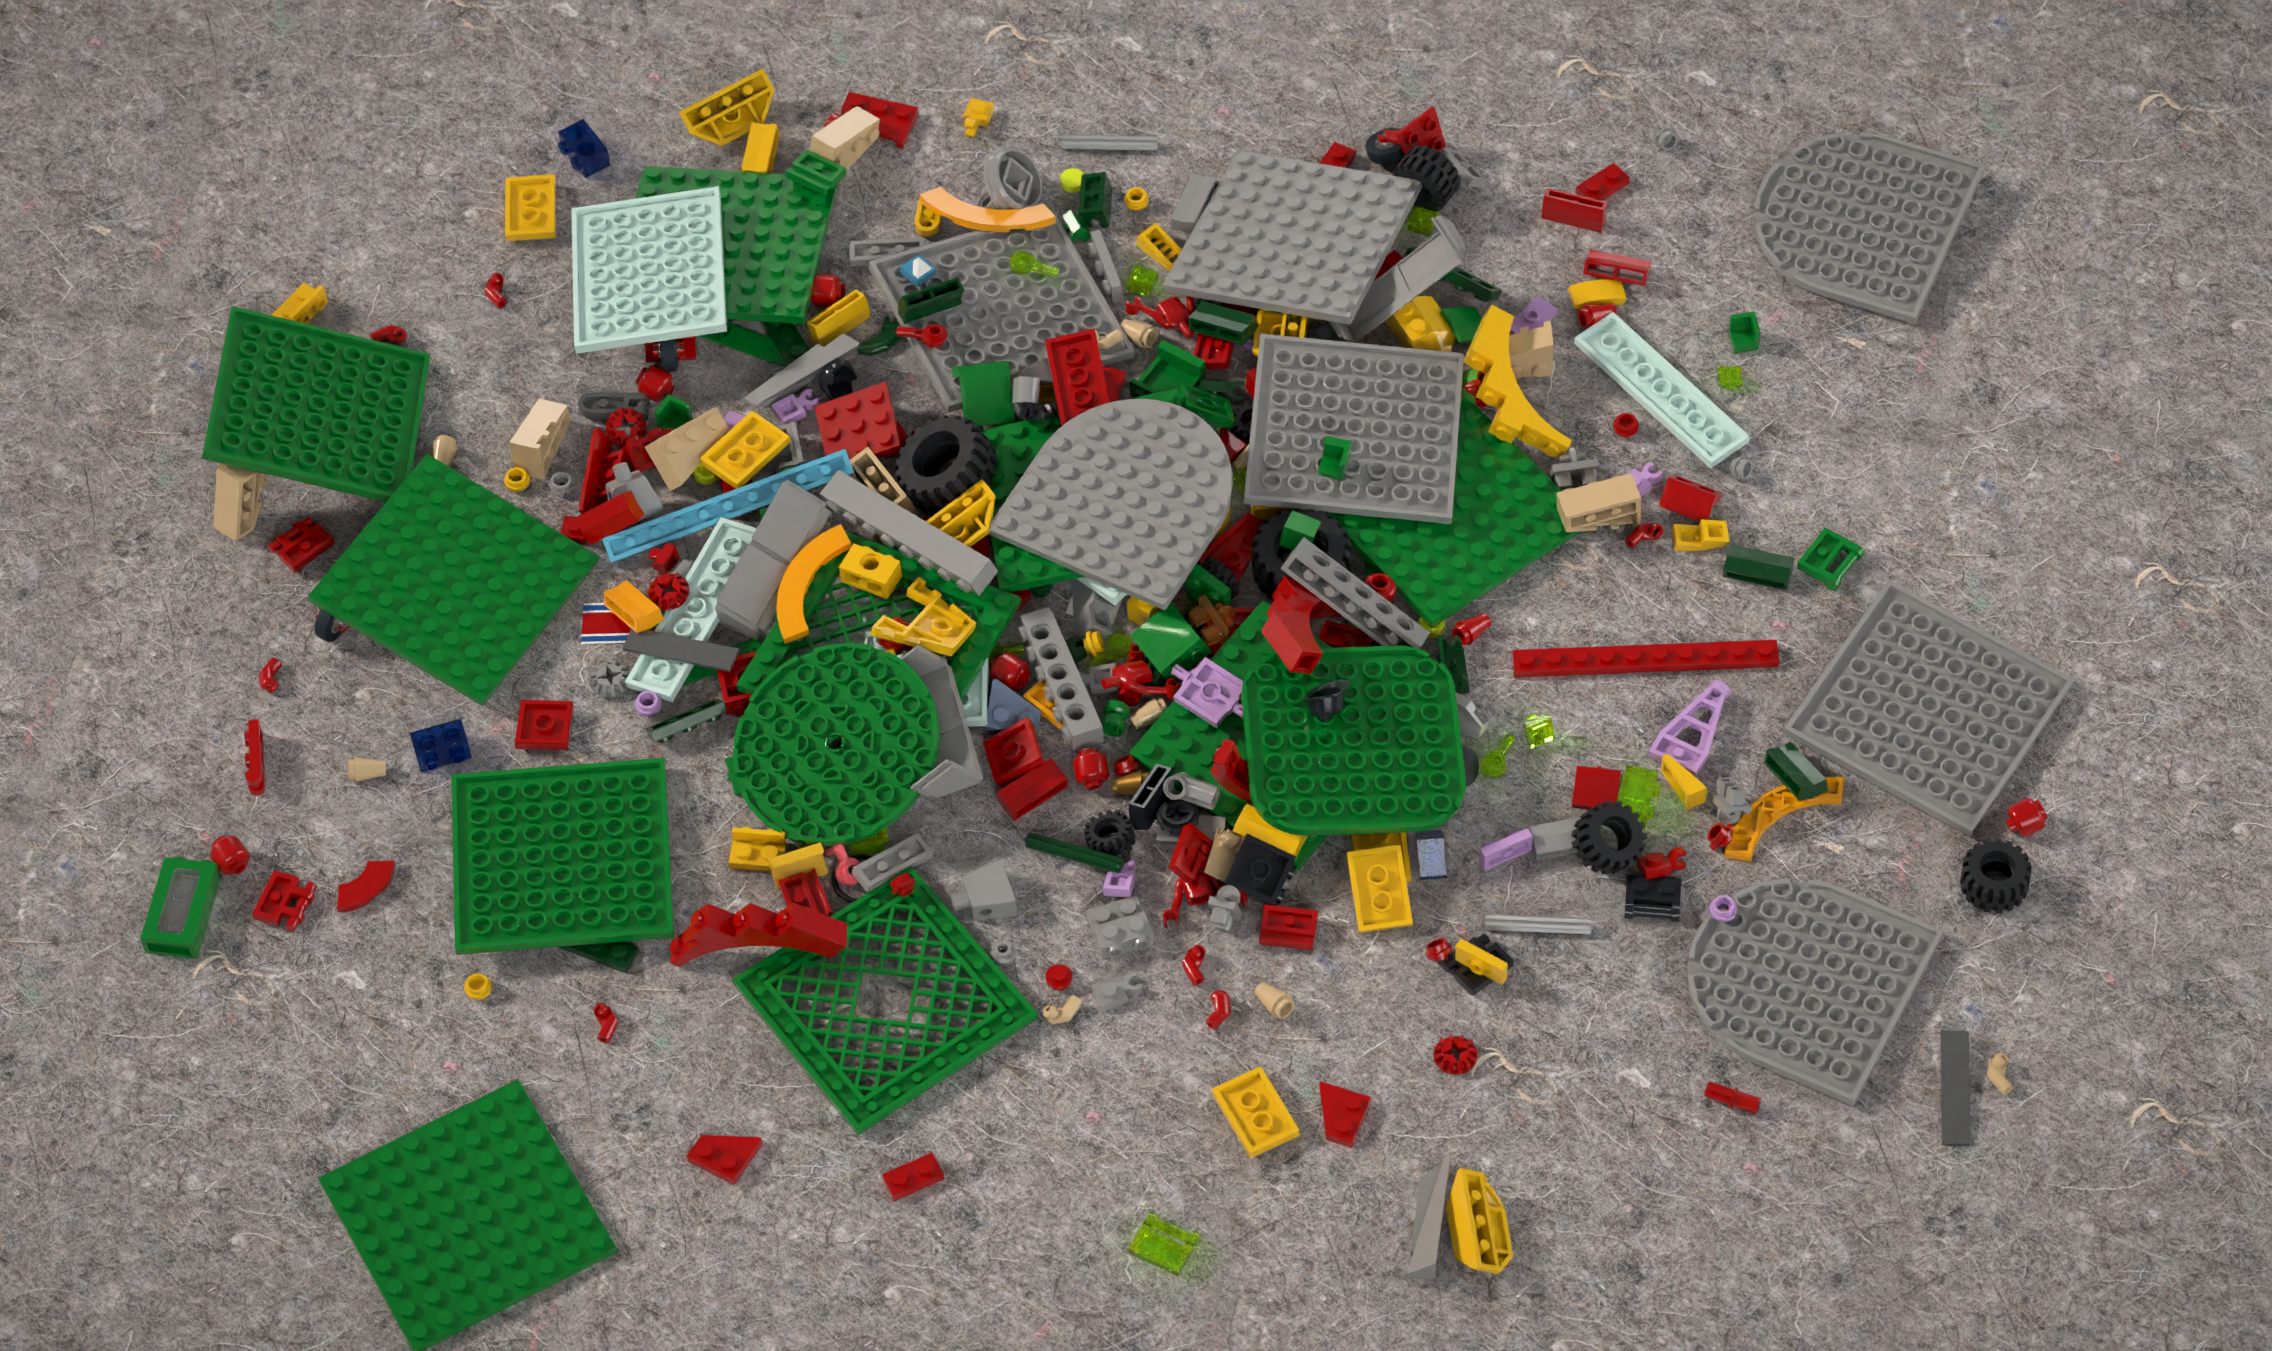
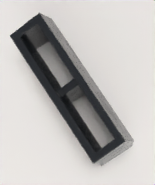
[1129,764,1172,830]

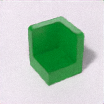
[1728,311,1761,354]
[655,394,693,430]
[1318,435,1352,481]
[1280,511,1321,550]

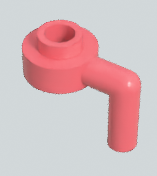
[824,844,860,886]

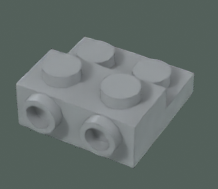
[1085,895,1154,960]

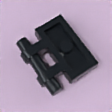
[1442,933,1514,996]

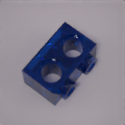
[557,119,611,178]
[410,718,472,772]

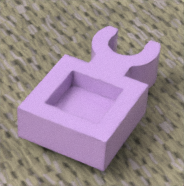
[771,389,819,425]
[1625,462,1662,496]
[1103,855,1136,897]

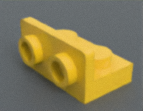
[272,283,328,324]
[728,827,787,872]

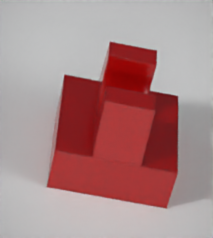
[648,543,682,576]

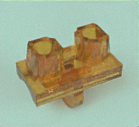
[1189,595,1236,646]

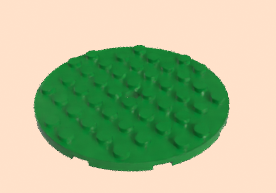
[733,643,940,846]

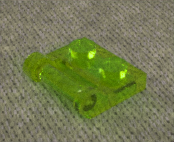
[1128,1211,1202,1276]

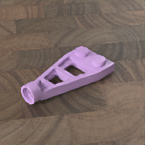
[1648,680,1731,777]

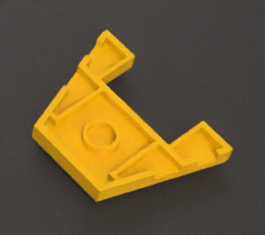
[870,577,976,656]

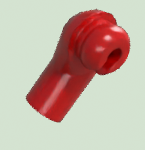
[593,1003,618,1044]

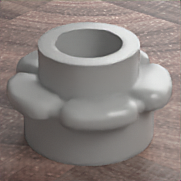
[1654,127,1678,151]
[1730,455,1752,480]
[549,471,575,495]
[990,940,1017,966]

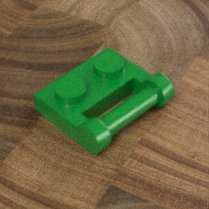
[1797,528,1865,591]

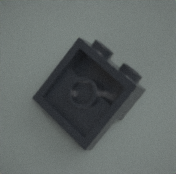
[1224,834,1297,905]

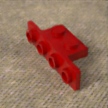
[578,428,629,514]

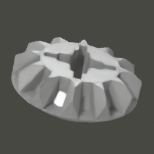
[589,660,630,698]

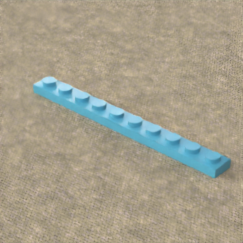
[602,449,854,564]

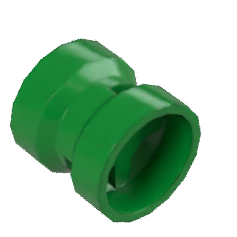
[1100,700,1130,737]

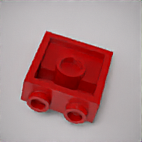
[717,652,757,716]

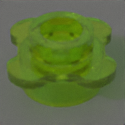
[1717,366,1743,390]

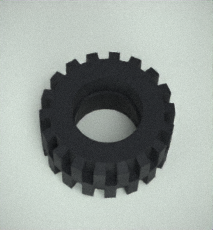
[1392,145,1461,212]
[1571,801,1647,874]
[1960,838,2032,913]

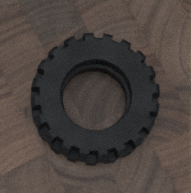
[895,415,998,516]
[1252,508,1351,601]

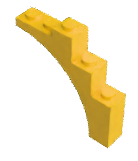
[1463,305,1572,460]

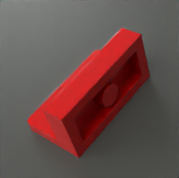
[1659,475,1722,522]

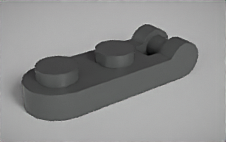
[578,392,650,421]

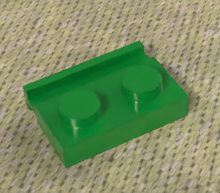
[785,149,847,196]

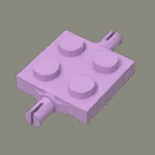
[1171,657,1243,728]

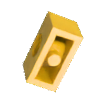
[839,544,902,599]

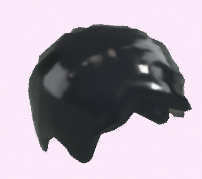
[819,359,858,400]

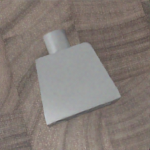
[605,462,665,521]
[950,859,1017,921]

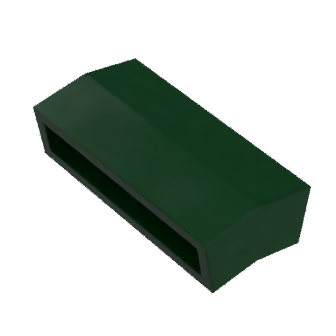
[898,277,964,324]
[1188,301,1259,345]
[1723,544,1794,590]
[1764,741,1828,801]

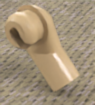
[1095,329,1124,350]
[1043,995,1082,1024]
[1987,1053,2013,1095]

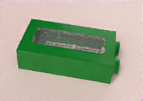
[140,857,221,959]

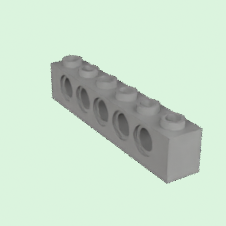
[1280,537,1430,649]
[1018,607,1104,751]

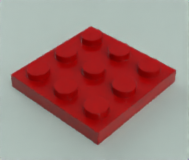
[815,382,902,460]

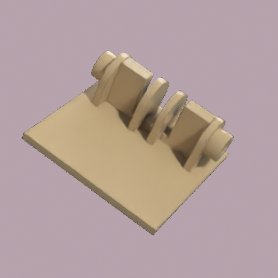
[1204,828,1245,882]

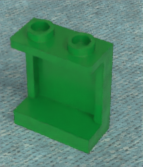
[1129,340,1206,398]
[952,361,1015,430]
[1130,603,1211,682]

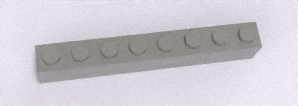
[820,470,998,596]

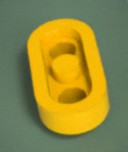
[914,200,942,237]

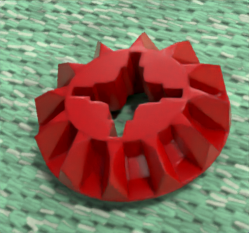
[606,408,647,448]
[647,571,690,610]
[1433,1034,1478,1075]

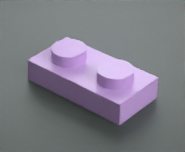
[1479,828,1533,871]

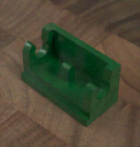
[1078,172,1112,228]
[1437,635,1470,694]

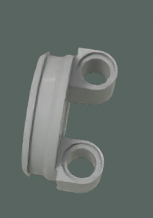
[977,148,1042,210]
[1012,361,1059,421]

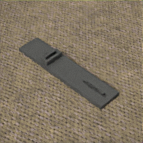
[623,629,740,672]
[1940,1030,1970,1146]

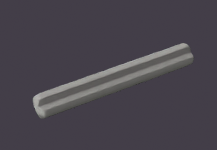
[1061,134,1158,151]
[1484,914,1592,934]

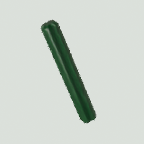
[1025,832,1124,873]

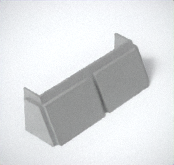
[1329,215,1467,343]
[715,479,835,641]
[900,645,983,798]

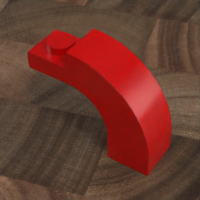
[1210,739,1253,805]

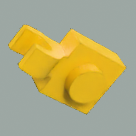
[963,98,995,138]

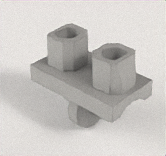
[1550,447,1599,491]
[1708,778,1752,826]
[1208,885,1243,933]

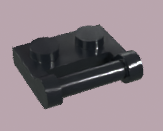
[1624,874,1681,922]

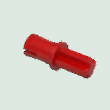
[1704,1082,1761,1115]

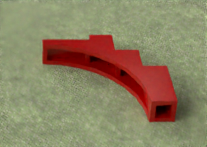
[1261,576,1342,674]
[670,902,847,967]

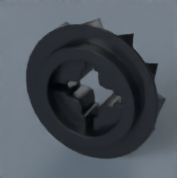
[1019,402,1059,421]
[1156,799,1199,835]

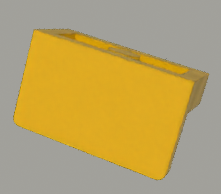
[767,842,828,889]

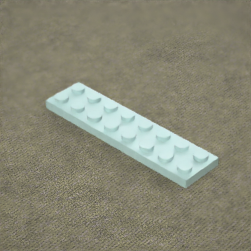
[1574,312,1750,469]
[625,517,757,702]

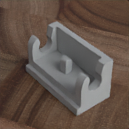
[773,421,804,474]

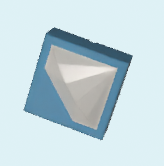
[900,255,936,287]

